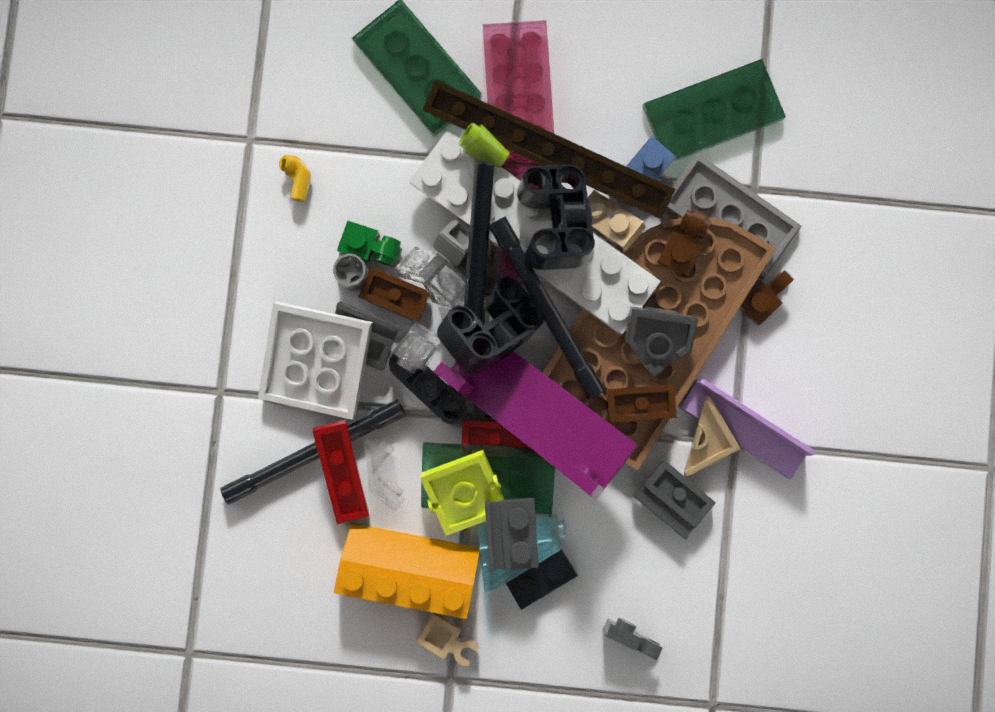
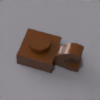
[739,270,794,326]

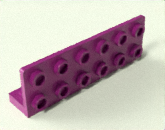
[433,351,637,500]

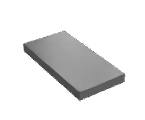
[666,152,802,279]

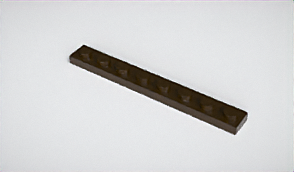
[423,80,676,220]

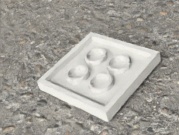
[258,301,373,420]

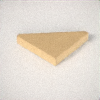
[684,395,741,478]

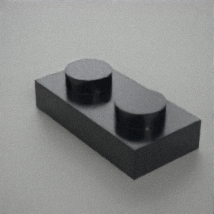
[504,546,578,610]

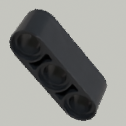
[389,349,468,425]

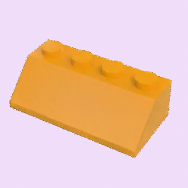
[334,523,480,619]

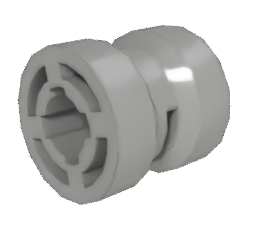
[333,254,369,291]

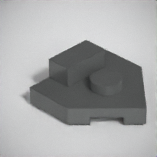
[624,306,698,378]

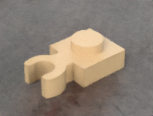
[416,613,479,667]

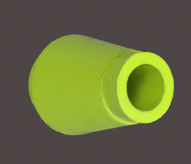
[458,123,509,168]

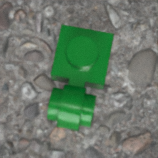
[337,220,402,267]

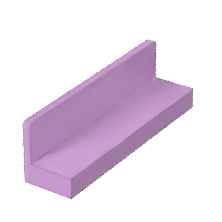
[678,379,816,479]

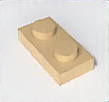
[588,190,646,252]

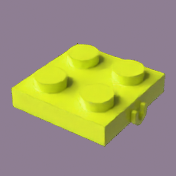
[420,450,504,536]

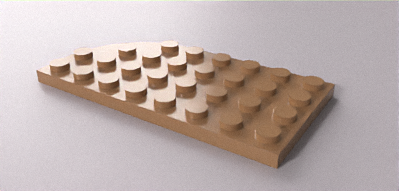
[543,217,776,471]

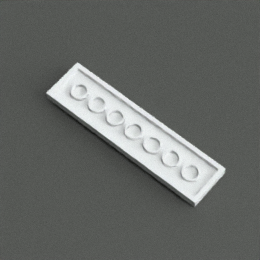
[409,129,661,335]

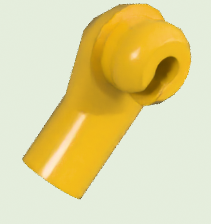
[279,155,311,202]

